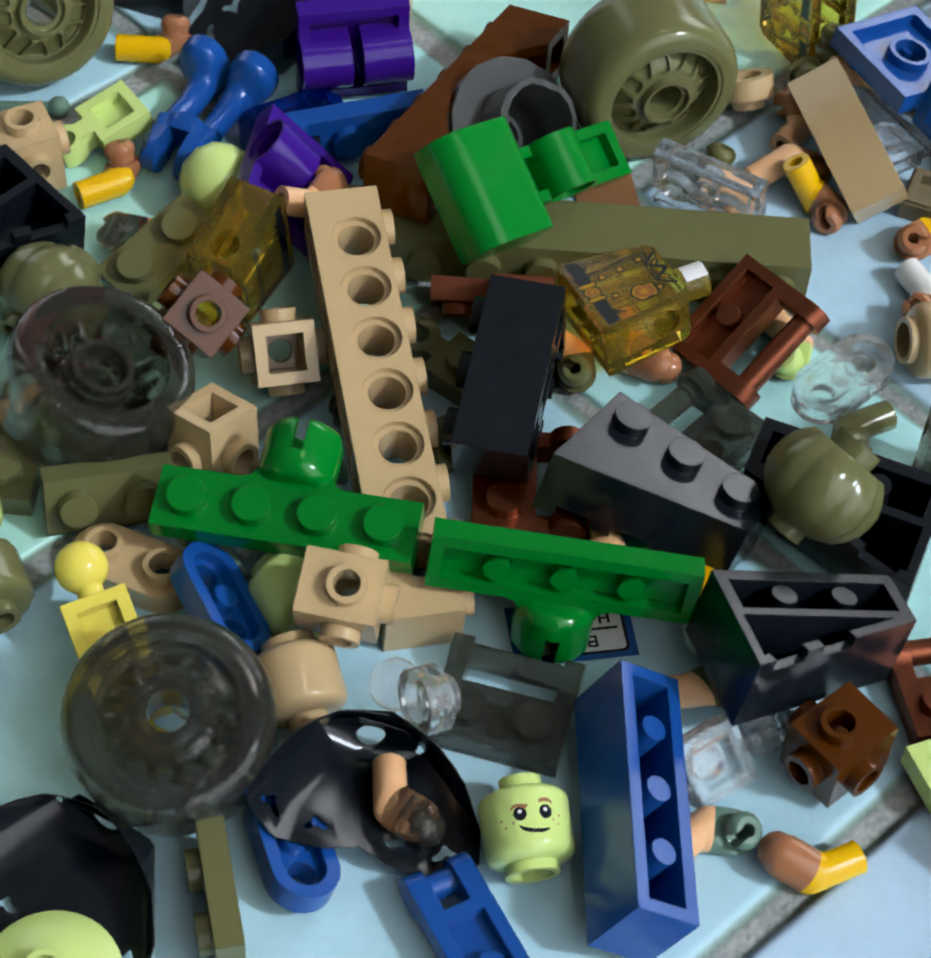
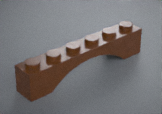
[358,5,569,224]

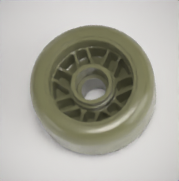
[0,0,114,86]
[559,0,738,158]

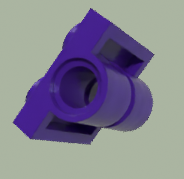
[295,0,415,102]

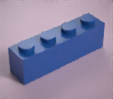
[574,660,700,958]

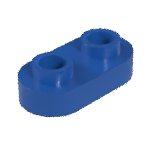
[170,541,271,666]
[243,795,341,913]

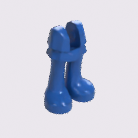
[139,34,279,180]

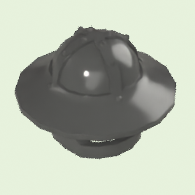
[449,56,578,148]

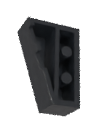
[685,570,917,726]

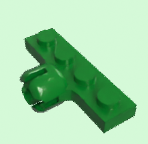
[148,417,425,574]
[424,517,705,665]

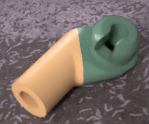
[690,805,763,858]

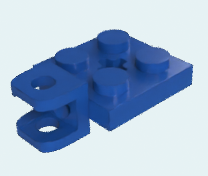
[829,5,931,140]

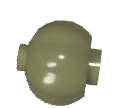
[0,241,106,348]
[763,426,885,545]

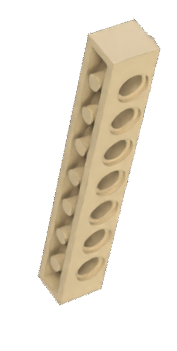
[304,185,475,652]

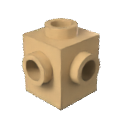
[0,100,71,190]
[237,306,328,397]
[165,383,259,475]
[292,544,400,648]

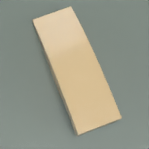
[787,57,909,224]

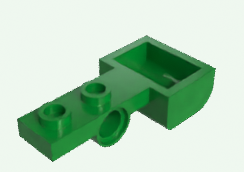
[413,116,632,266]

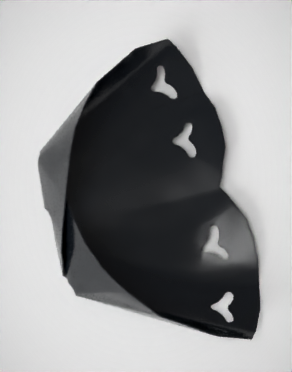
[189,0,305,75]
[246,709,480,876]
[0,793,155,958]

